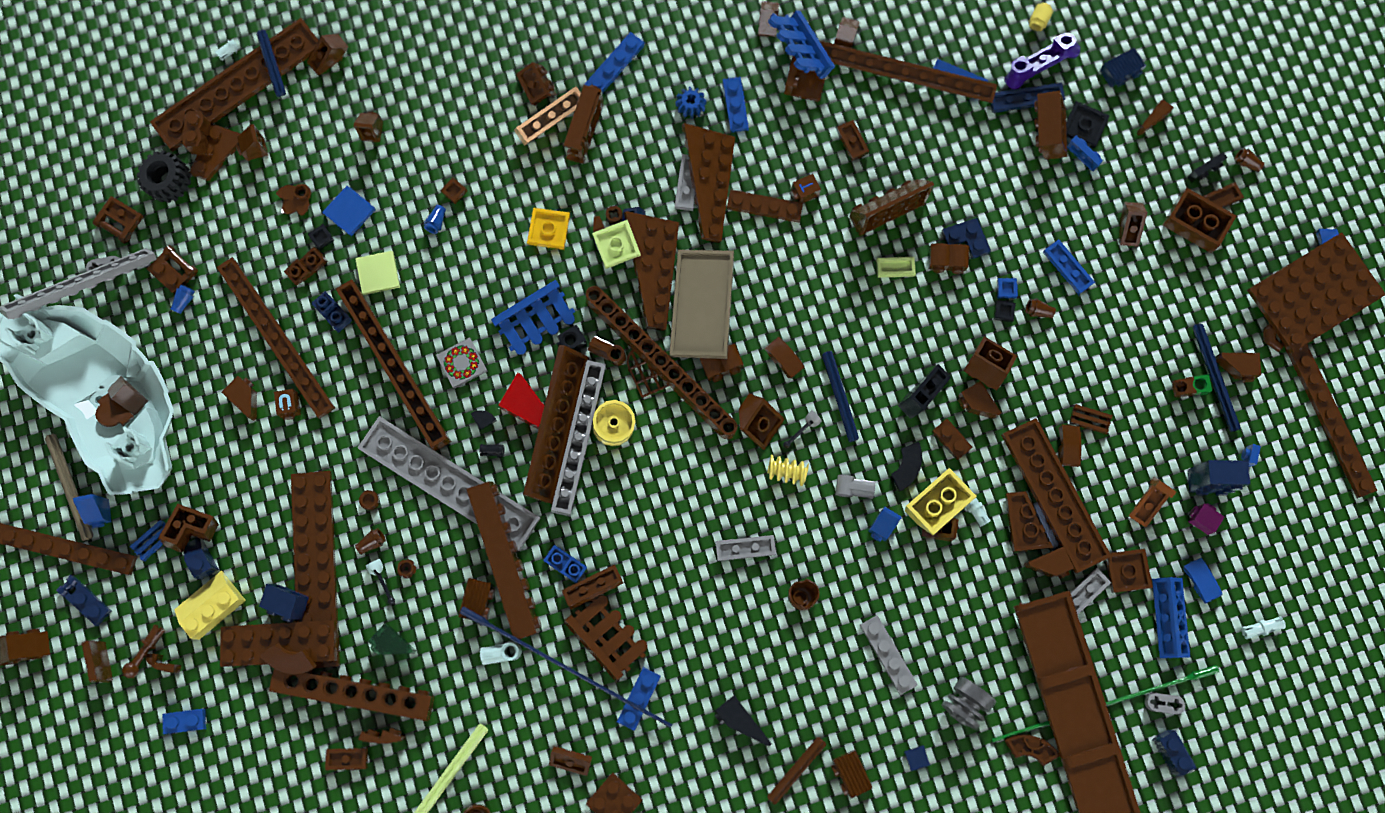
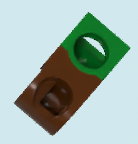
[1171,374,1212,398]

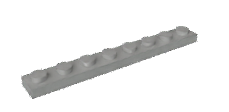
[0,248,157,319]

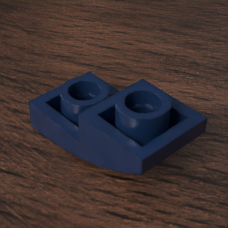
[311,291,353,333]

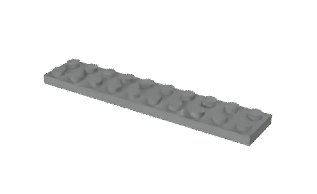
[357,416,541,551]

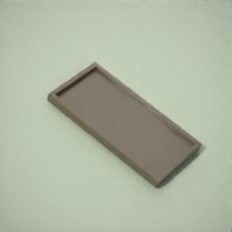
[670,250,734,359]

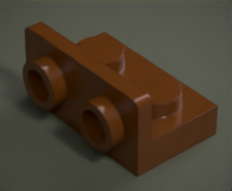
[516,62,557,106]

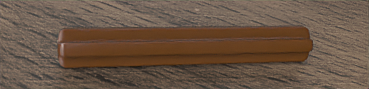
[767,737,826,804]

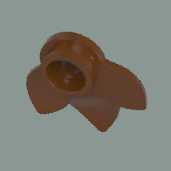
[276,184,312,216]

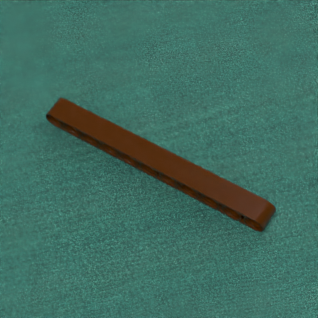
[586,286,737,440]

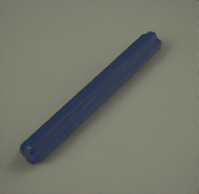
[822,351,859,442]

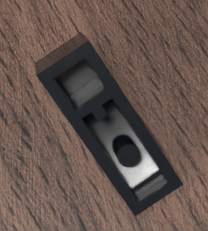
[898,364,951,419]
[715,695,772,746]

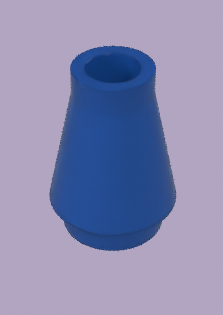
[424,205,446,234]
[170,285,195,314]

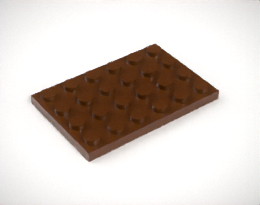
[1247,232,1385,353]

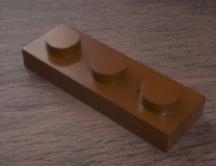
[562,564,624,609]

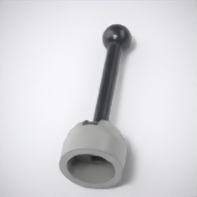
[783,410,822,449]

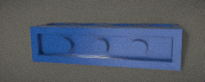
[1152,577,1190,658]

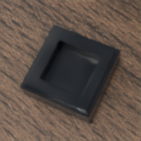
[308,224,335,250]
[993,300,1016,323]

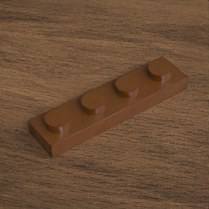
[727,189,803,223]

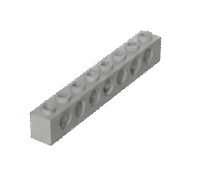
[551,360,606,517]

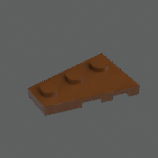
[190,124,241,181]
[1005,491,1053,552]

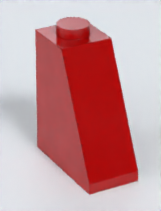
[498,372,544,430]

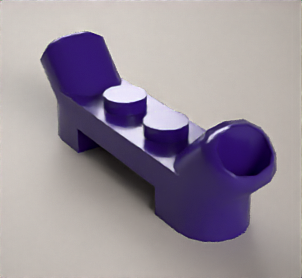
[1004,33,1081,90]

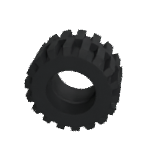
[137,151,192,203]

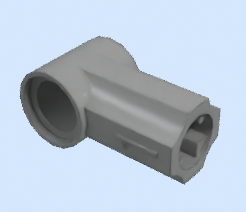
[835,475,875,499]

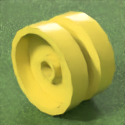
[592,400,635,446]

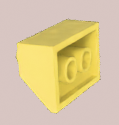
[904,468,977,535]
[174,571,246,640]

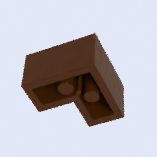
[158,503,219,553]
[0,629,50,666]

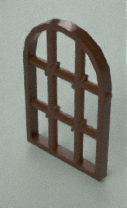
[627,347,669,398]

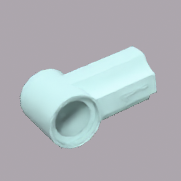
[480,643,522,665]

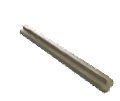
[45,434,94,541]

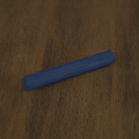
[256,30,286,97]

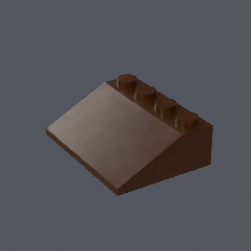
[849,179,934,236]

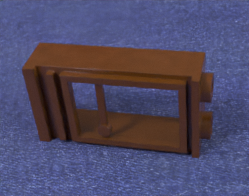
[563,85,604,164]

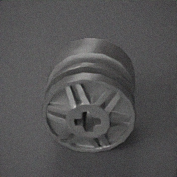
[942,677,997,730]

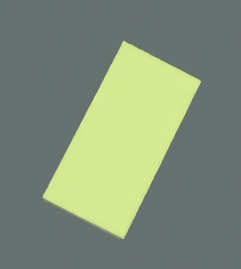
[876,257,916,278]

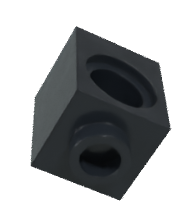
[556,324,588,351]

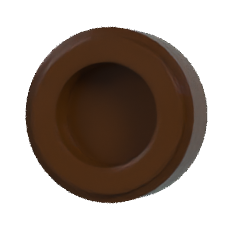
[359,490,380,510]

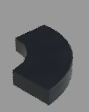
[891,441,922,492]

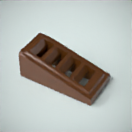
[1137,100,1174,136]

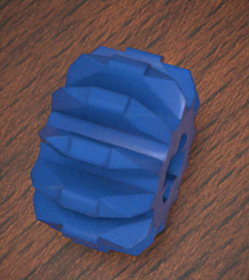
[675,87,707,119]

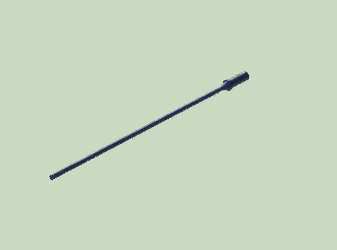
[460,606,673,728]

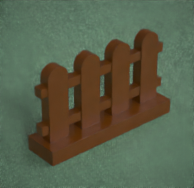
[564,595,648,682]

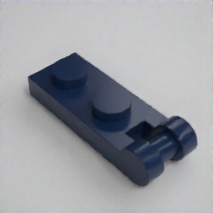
[56,575,112,626]

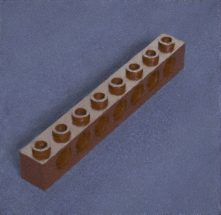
[269,669,435,721]

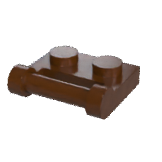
[93,196,144,244]
[147,245,198,295]

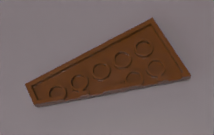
[682,123,735,243]
[624,211,679,331]

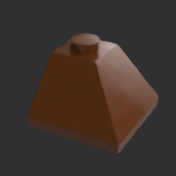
[739,393,785,450]

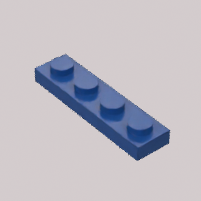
[584,32,645,94]

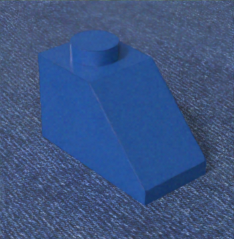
[73,494,111,528]
[868,507,902,542]

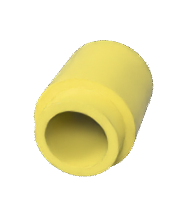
[1029,3,1053,32]

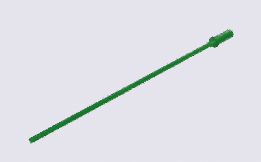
[992,665,1219,743]

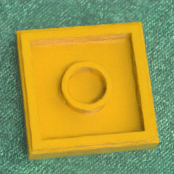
[527,208,570,250]

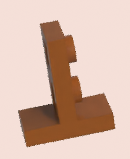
[1128,476,1176,528]

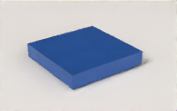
[322,185,376,237]

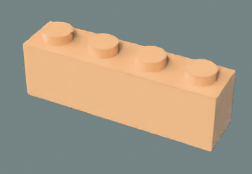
[514,86,581,146]

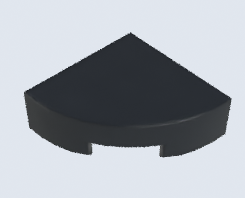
[471,410,497,430]

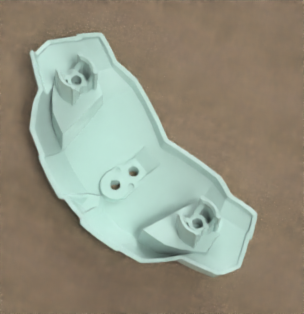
[0,294,174,495]

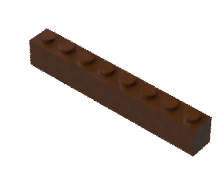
[467,481,542,639]

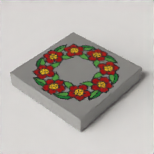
[436,338,488,389]

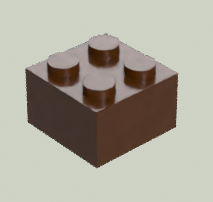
[963,336,1017,391]

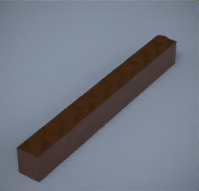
[336,279,452,452]

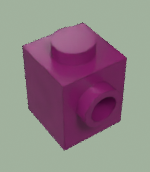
[1188,503,1225,535]

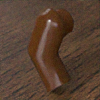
[1263,324,1284,352]

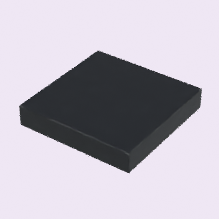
[1066,101,1110,149]

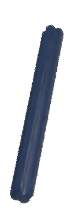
[1192,323,1241,432]

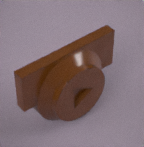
[95,393,134,427]

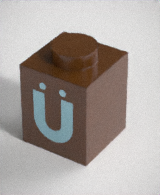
[274,389,301,420]

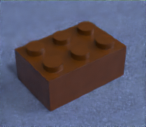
[1034,91,1067,160]
[1162,188,1237,253]

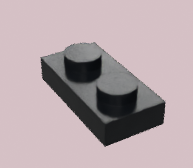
[1187,152,1228,183]

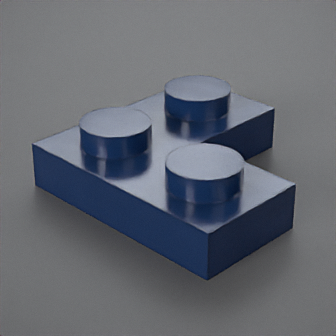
[941,218,991,259]

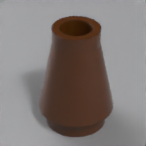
[1234,148,1265,172]
[1025,298,1056,318]
[355,528,386,555]

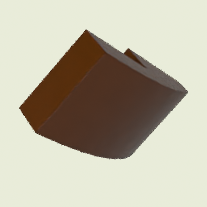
[284,247,328,285]
[764,337,805,378]
[1058,424,1081,467]
[358,727,406,744]

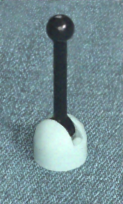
[366,559,395,605]

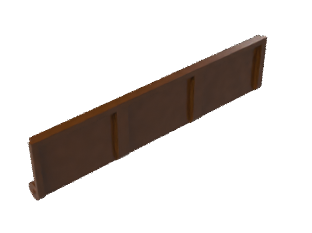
[1013,591,1141,813]

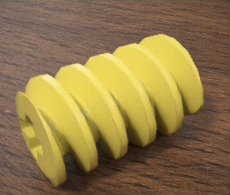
[767,455,809,486]

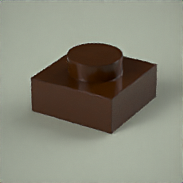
[440,178,467,204]

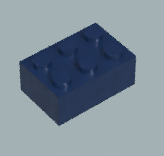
[1188,460,1250,496]

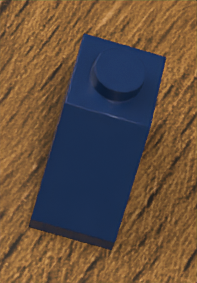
[183,538,219,580]

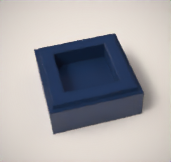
[904,745,930,771]

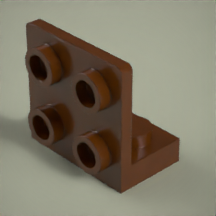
[784,56,825,102]

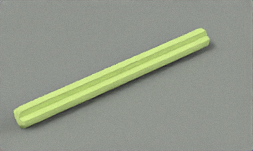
[414,724,488,813]

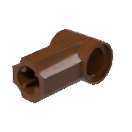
[588,336,626,366]

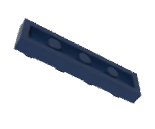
[990,83,1066,113]

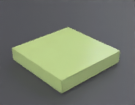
[592,220,641,269]
[356,251,400,295]

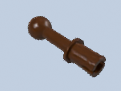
[122,624,165,678]

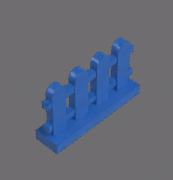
[768,11,835,79]
[491,280,575,355]

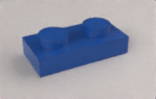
[1067,135,1103,172]
[162,709,206,734]

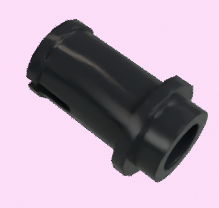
[479,443,505,458]

